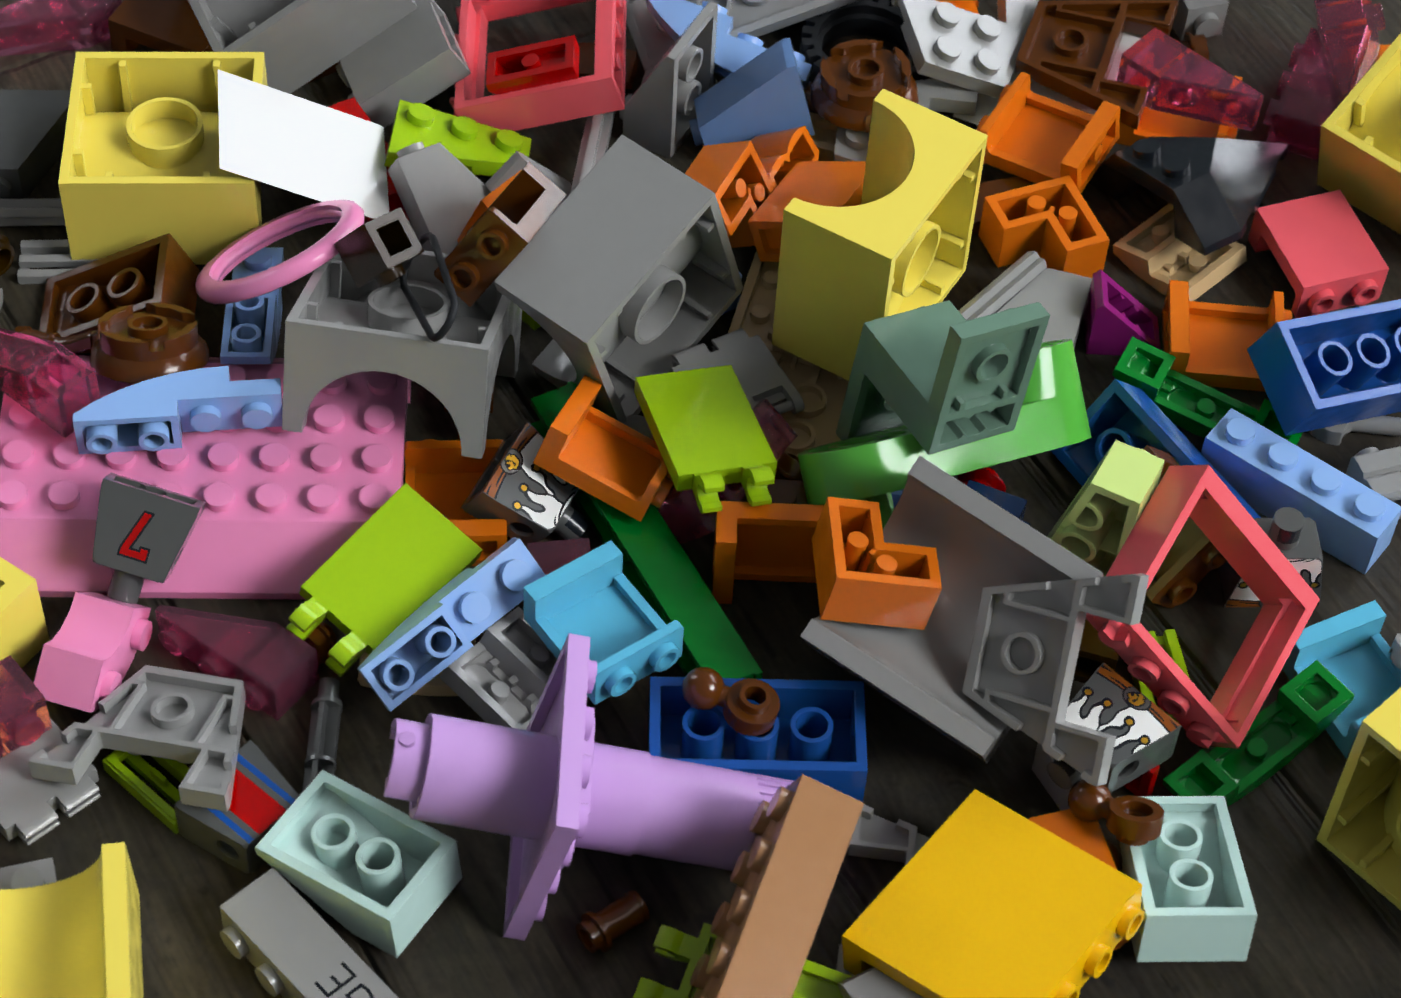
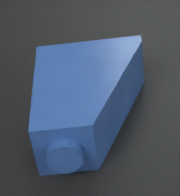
[689,37,815,146]

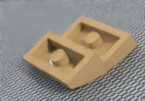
[1113,203,1247,301]

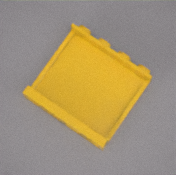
[842,789,1144,998]

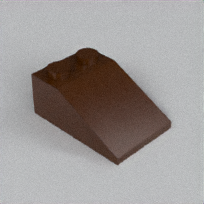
[39,233,200,354]

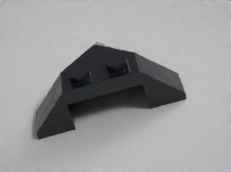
[1088,137,1288,256]

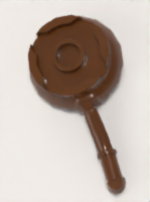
[810,39,919,133]
[11,303,209,384]

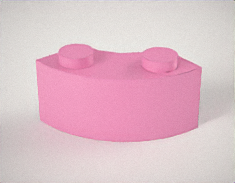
[30,592,152,713]

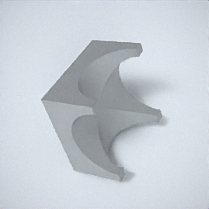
[282,250,522,459]

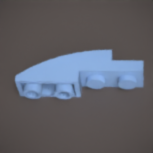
[646,0,812,89]
[220,247,284,364]
[73,366,283,454]
[357,537,546,712]

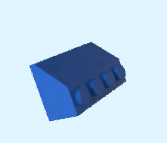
[1050,379,1261,518]

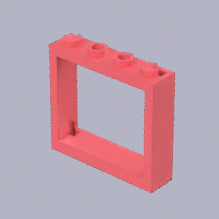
[449,0,627,131]
[1086,465,1320,749]

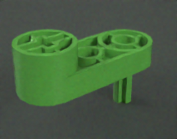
[798,339,1092,529]

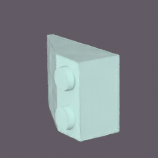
[255,769,462,958]
[1118,796,1257,962]

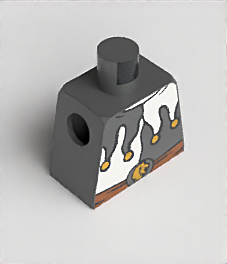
[461,422,590,547]
[1217,507,1323,607]
[1047,663,1181,793]

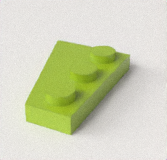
[384,99,532,176]

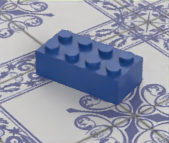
[1247,299,1401,436]
[648,676,868,802]

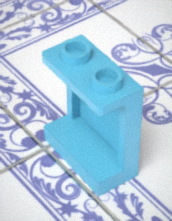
[524,540,684,705]
[1282,600,1401,759]

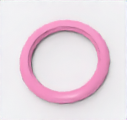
[195,199,364,304]

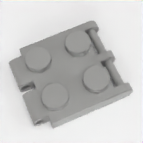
[671,328,805,427]
[0,704,101,846]

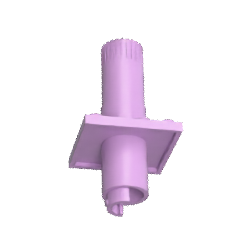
[383,633,794,941]

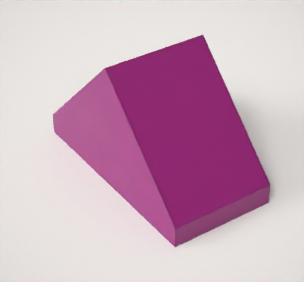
[1084,270,1161,356]

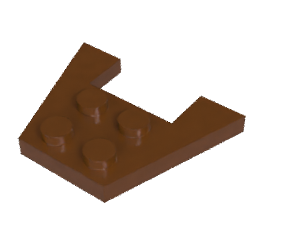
[1015,0,1179,130]

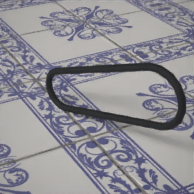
[399,232,458,342]

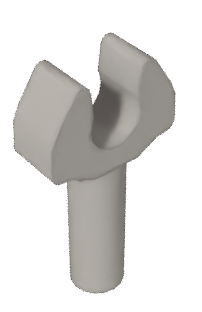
[1311,416,1401,445]

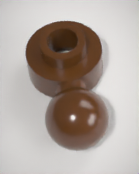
[682,667,780,736]
[1068,779,1164,846]

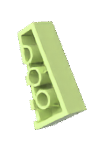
[1047,440,1165,577]

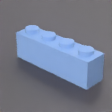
[1201,408,1401,575]

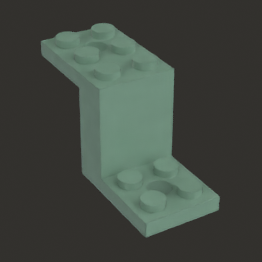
[836,300,1050,455]

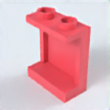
[1248,190,1389,318]

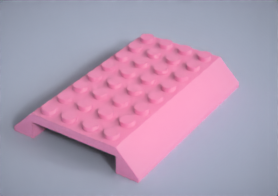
[0,355,412,600]

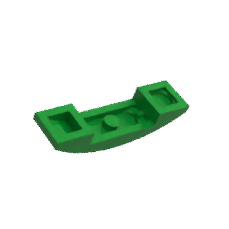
[1112,337,1303,446]
[1162,660,1355,807]

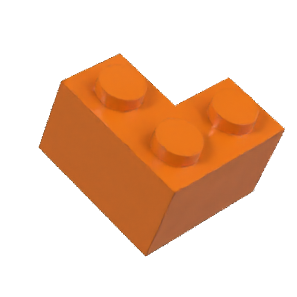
[685,140,774,248]
[978,175,1110,278]
[812,497,942,630]

